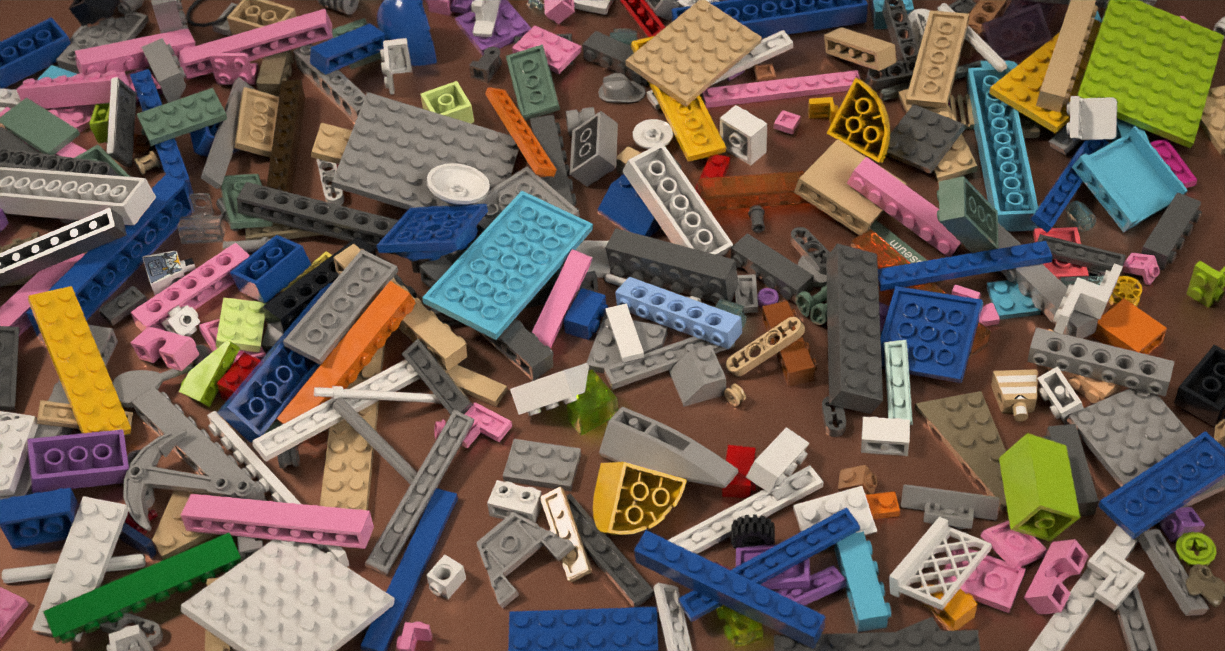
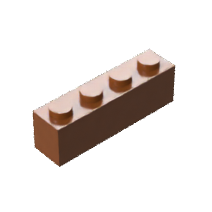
[762,301,817,387]

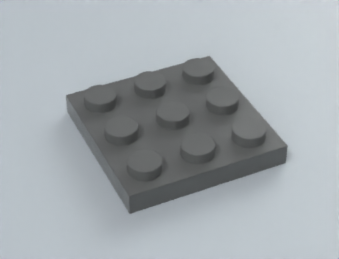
[886,104,965,174]

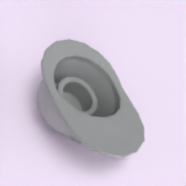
[598,73,645,103]

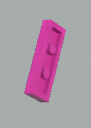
[1150,138,1197,188]

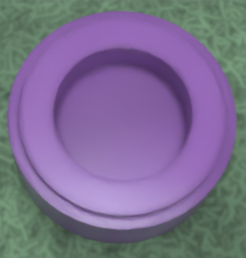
[757,288,779,308]

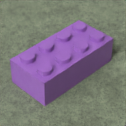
[27,429,129,493]

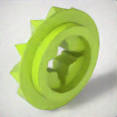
[1175,532,1216,566]

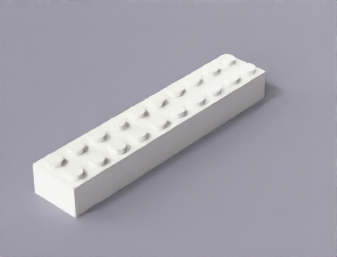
[0,167,156,225]

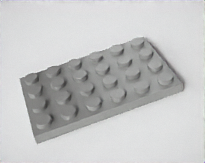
[1067,388,1225,508]

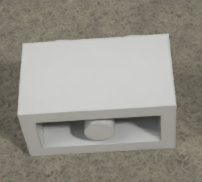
[861,417,910,456]

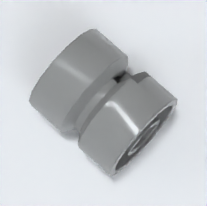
[566,107,595,136]

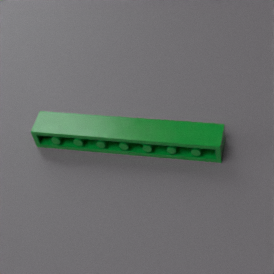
[43,532,241,644]

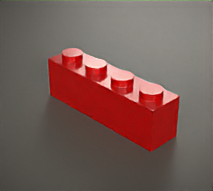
[619,0,666,38]

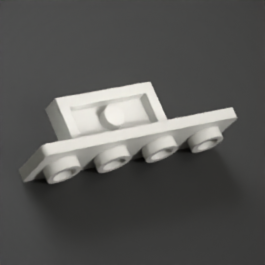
[472,0,501,37]

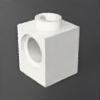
[426,555,466,599]

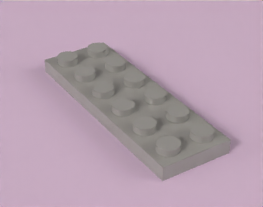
[283,249,398,365]

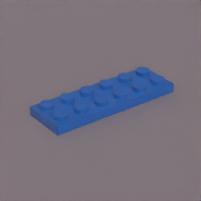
[1098,431,1225,539]
[508,607,658,651]

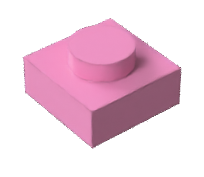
[774,110,801,134]

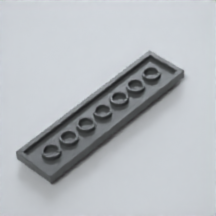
[774,630,980,651]

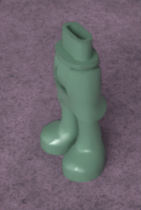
[795,285,827,325]

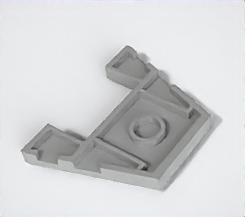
[476,512,575,609]

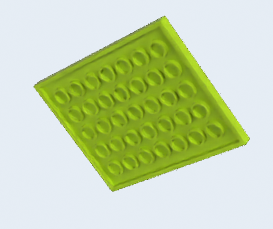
[1077,0,1224,148]

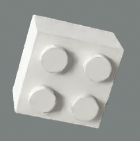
[720,105,767,166]

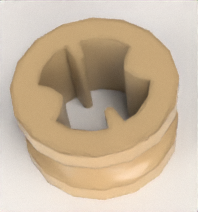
[724,384,746,407]

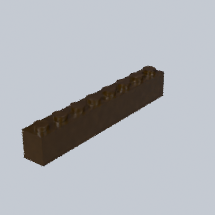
[266,80,305,193]

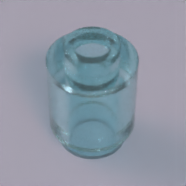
[610,28,638,46]
[1066,201,1097,231]

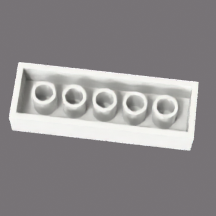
[622,143,733,256]

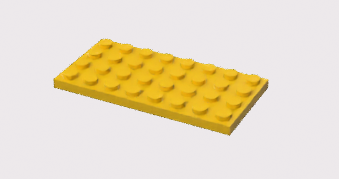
[989,19,1101,133]

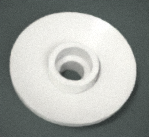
[633,119,673,149]

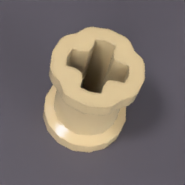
[134,151,160,175]

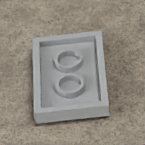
[503,439,581,491]

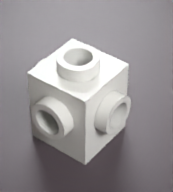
[162,305,201,337]

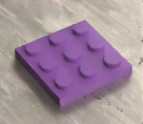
[455,0,531,56]

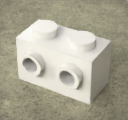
[1037,366,1084,424]
[487,480,543,523]

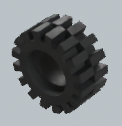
[731,514,775,549]

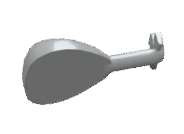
[113,363,194,408]

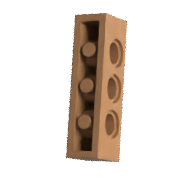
[960,0,1008,59]

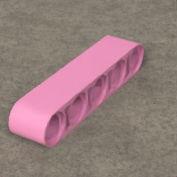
[532,249,592,348]

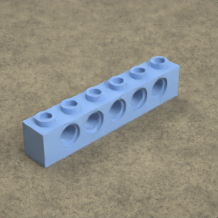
[615,277,742,349]

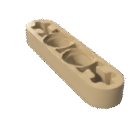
[726,317,805,377]

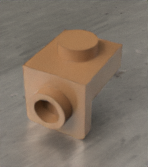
[838,465,877,495]

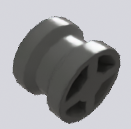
[277,445,300,469]

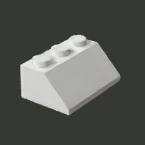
[510,363,589,416]

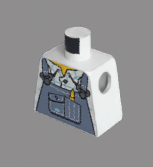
[142,251,196,295]

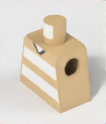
[991,370,1038,422]

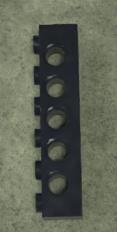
[263,237,376,334]

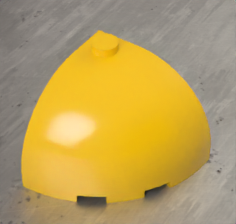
[827,78,890,163]
[593,462,687,535]

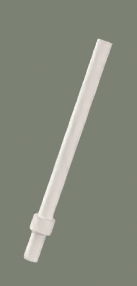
[314,386,442,404]

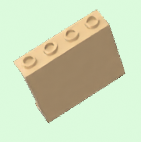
[794,139,907,238]

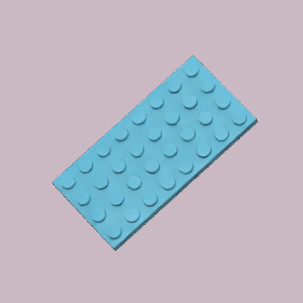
[422,191,593,340]

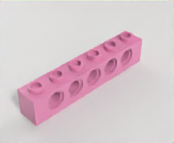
[131,243,250,332]

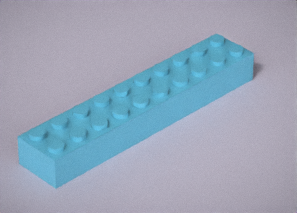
[966,66,1038,232]

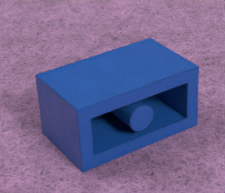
[564,288,608,340]

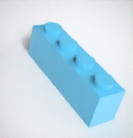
[834,532,891,632]

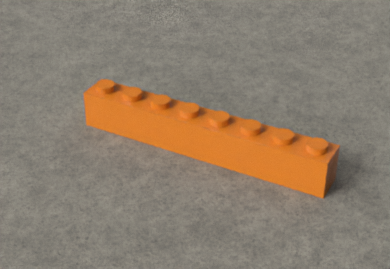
[277,281,416,425]

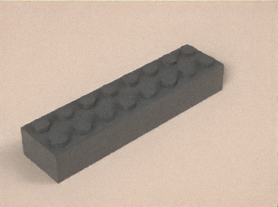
[826,243,883,414]

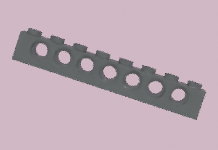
[237,182,399,253]

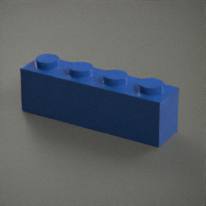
[310,24,385,75]

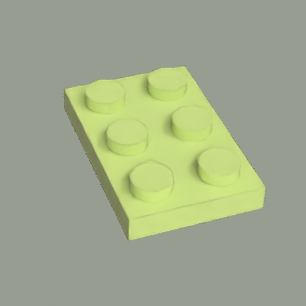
[216,298,267,352]

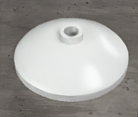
[427,163,490,205]

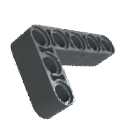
[865,0,919,91]

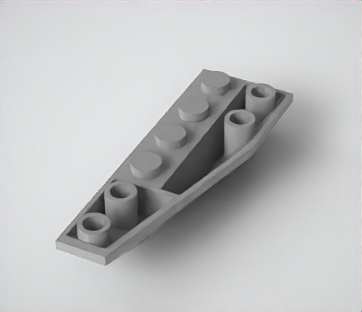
[599,407,738,488]

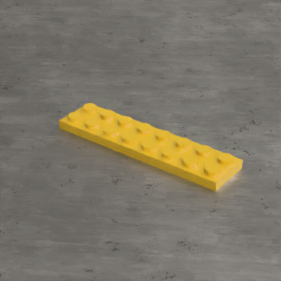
[631,36,726,162]
[28,286,131,435]

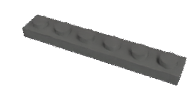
[566,494,654,607]

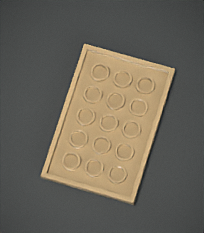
[626,0,762,107]

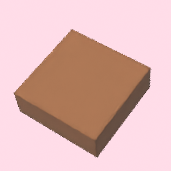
[753,63,776,82]

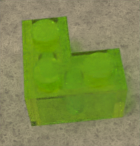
[567,369,618,436]

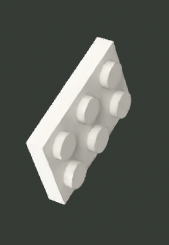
[793,486,877,545]

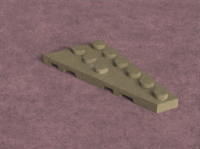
[915,391,1007,512]

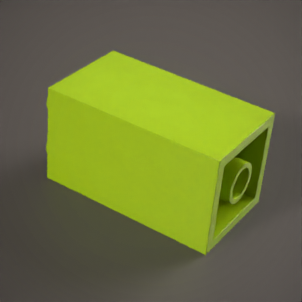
[999,433,1080,541]

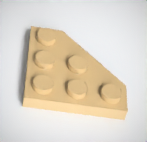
[152,490,215,560]

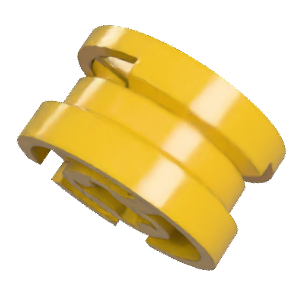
[1109,276,1142,307]

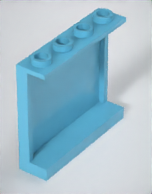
[1072,126,1188,232]

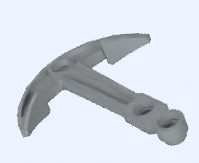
[123,429,256,531]

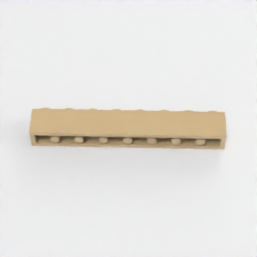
[1036,0,1098,112]
[334,244,467,372]

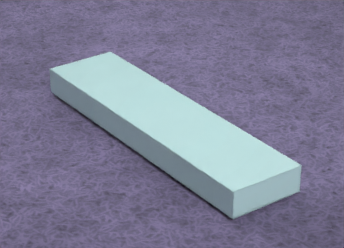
[884,340,913,425]

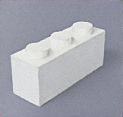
[746,427,809,493]

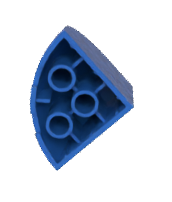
[377,0,437,66]

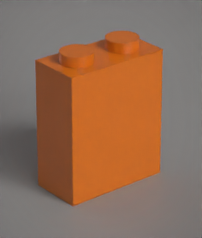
[1092,298,1167,355]

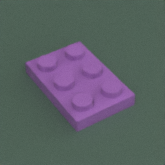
[736,544,810,590]

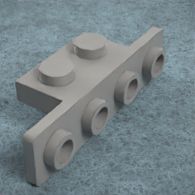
[901,484,1000,529]

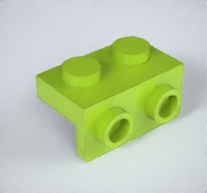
[1186,261,1225,308]

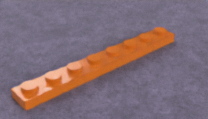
[485,87,557,177]

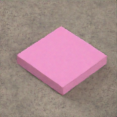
[981,521,1048,570]

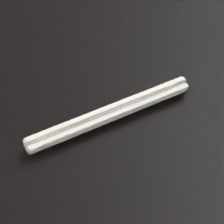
[938,3,1007,72]
[2,554,146,583]

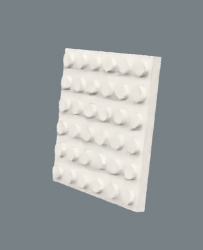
[181,540,394,651]

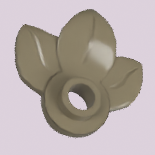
[1185,564,1225,608]

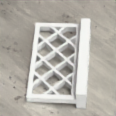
[889,517,992,610]

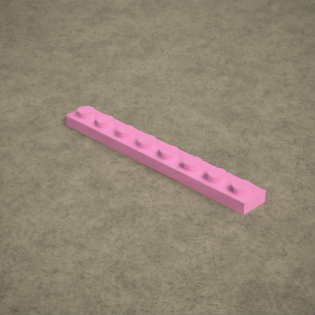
[702,70,860,108]

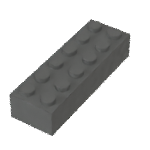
[605,228,739,306]

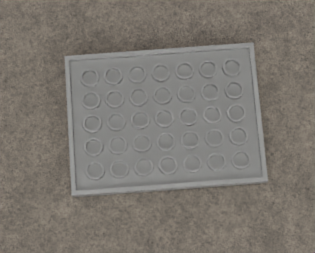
[331,92,519,232]

